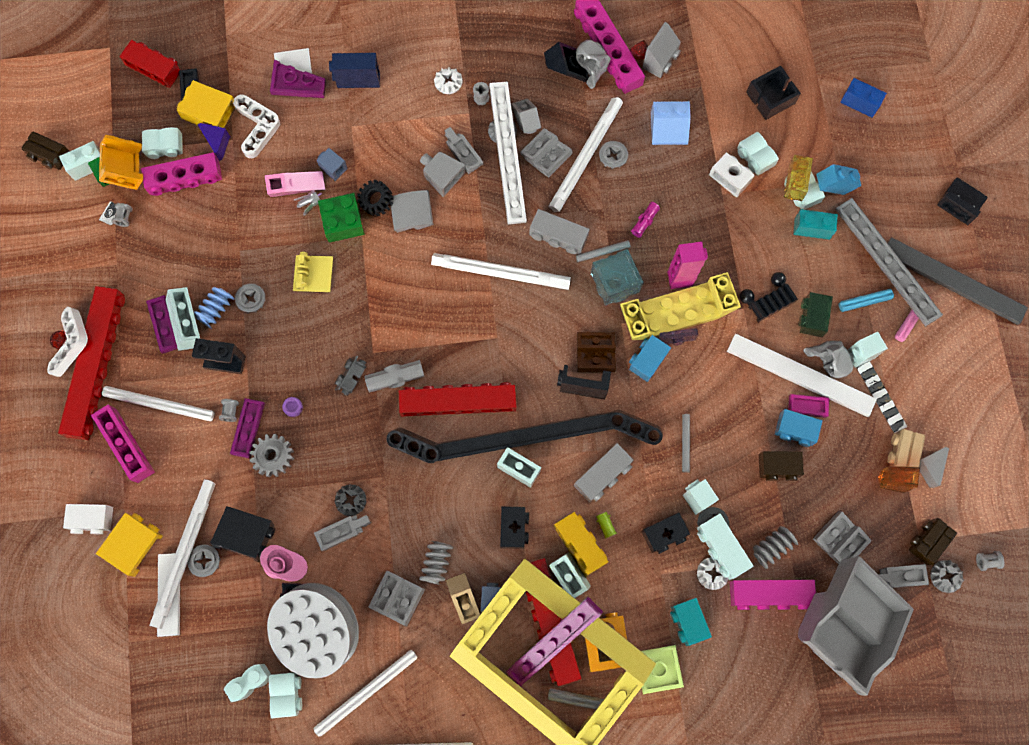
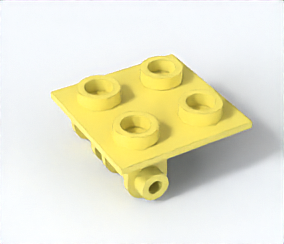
[293,252,333,292]

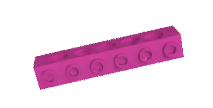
[574,0,645,94]

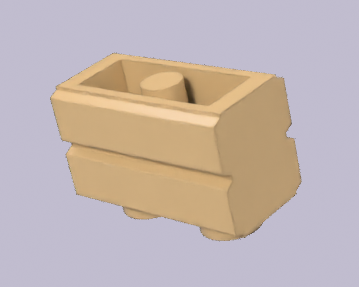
[887,429,925,475]

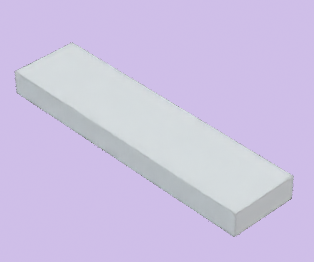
[157,553,180,637]

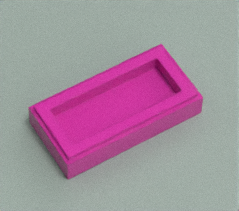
[788,394,829,418]

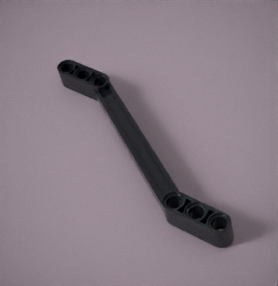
[386,410,663,463]

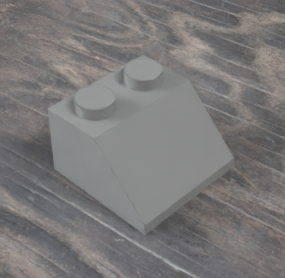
[642,22,681,78]

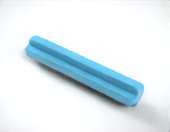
[838,289,894,312]

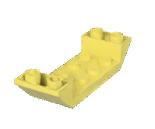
[620,272,741,340]

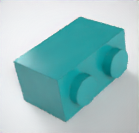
[793,209,838,240]
[670,598,712,646]

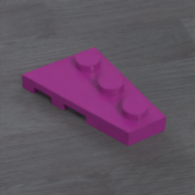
[270,59,326,98]

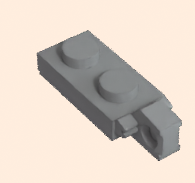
[444,127,483,174]
[314,515,371,552]
[878,564,929,588]

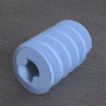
[194,287,235,329]

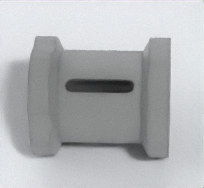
[473,82,489,105]
[112,203,133,227]
[219,399,239,422]
[976,551,1005,571]

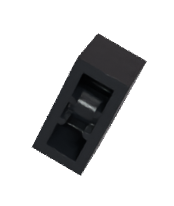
[500,506,529,549]
[641,513,690,554]

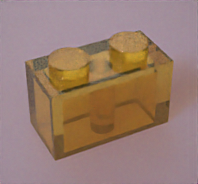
[784,155,813,201]

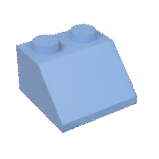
[651,101,690,145]

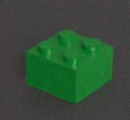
[318,193,365,243]

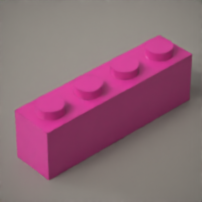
[667,242,708,289]
[730,580,816,610]

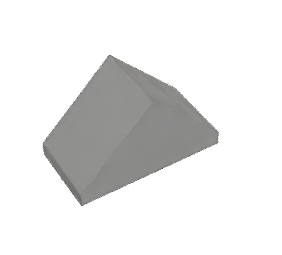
[918,447,949,488]

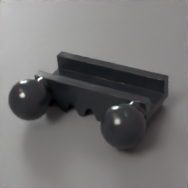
[740,272,798,323]

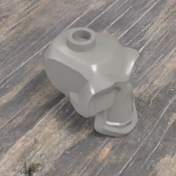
[576,40,611,89]
[803,341,854,379]

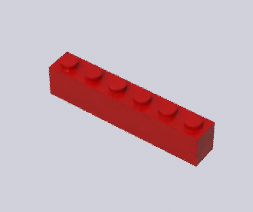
[399,382,516,417]
[525,558,582,686]

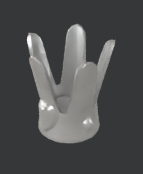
[293,190,322,216]

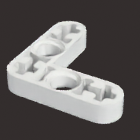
[233,95,280,158]
[47,307,88,377]

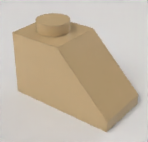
[446,573,480,624]

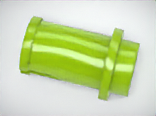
[596,512,617,539]

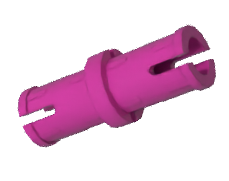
[631,202,660,238]

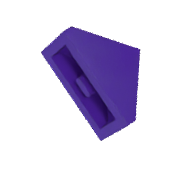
[198,123,230,161]

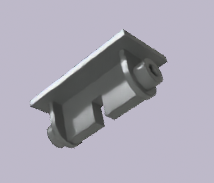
[334,356,366,396]

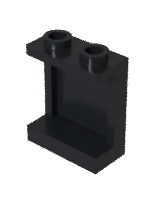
[192,338,246,374]
[557,365,611,399]
[210,506,275,562]

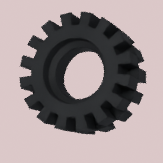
[357,180,394,216]

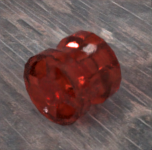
[50,331,67,351]

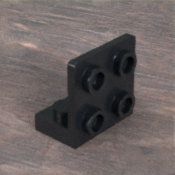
[937,177,988,225]

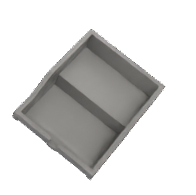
[798,556,914,696]

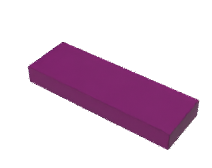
[146,295,178,354]
[230,398,265,459]

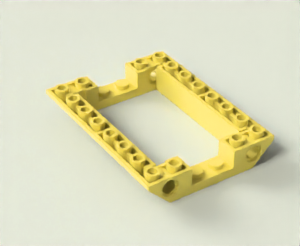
[450,559,656,745]

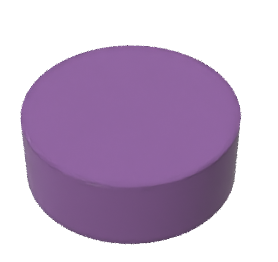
[282,397,303,417]

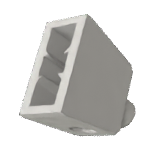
[420,152,466,197]

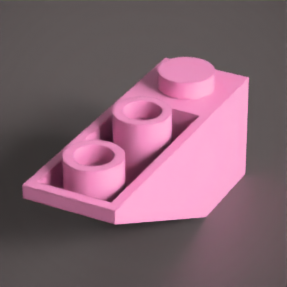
[265,171,325,197]

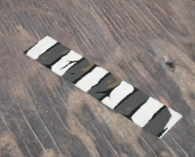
[857,361,907,433]

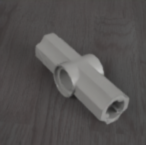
[364,360,425,393]

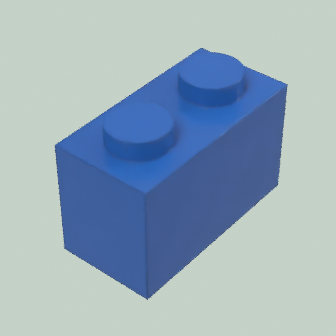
[840,78,887,118]

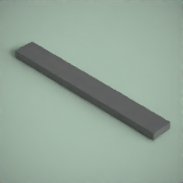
[888,237,1028,325]

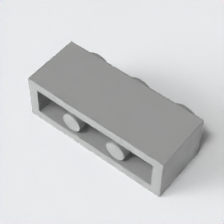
[529,209,590,254]
[574,443,634,503]

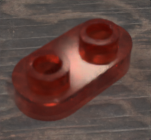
[629,40,648,60]

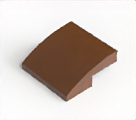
[577,332,616,372]

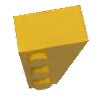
[553,512,609,577]

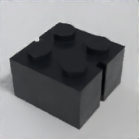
[746,65,801,120]

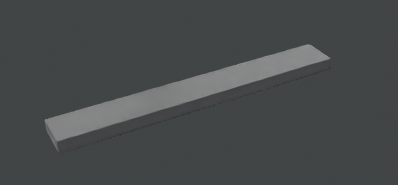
[836,198,943,327]

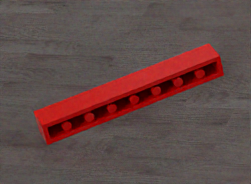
[58,286,125,441]

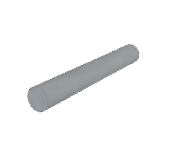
[576,240,631,262]
[682,414,690,473]

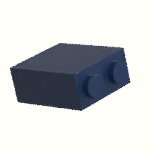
[329,53,380,88]

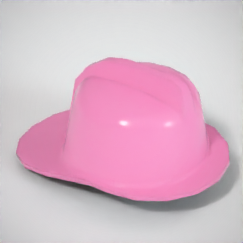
[260,545,308,582]

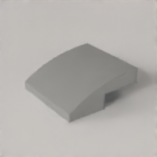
[520,128,573,178]
[391,190,433,233]
[813,511,872,564]
[368,571,425,626]

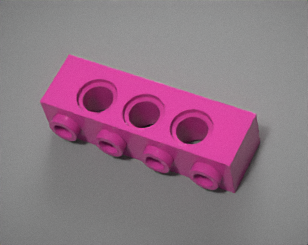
[141,152,222,196]
[91,404,155,483]

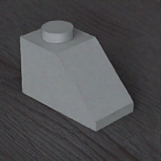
[511,99,541,134]

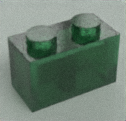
[798,292,833,337]

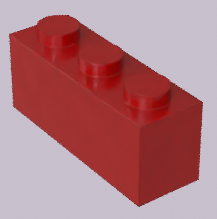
[120,39,180,88]

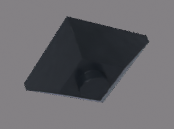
[544,42,589,83]

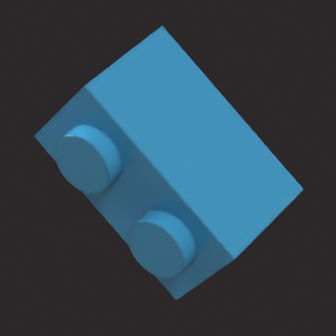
[816,164,861,195]
[629,335,671,382]
[774,409,823,447]

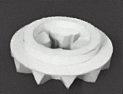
[434,67,463,94]
[697,558,728,590]

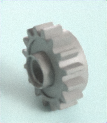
[250,434,294,478]

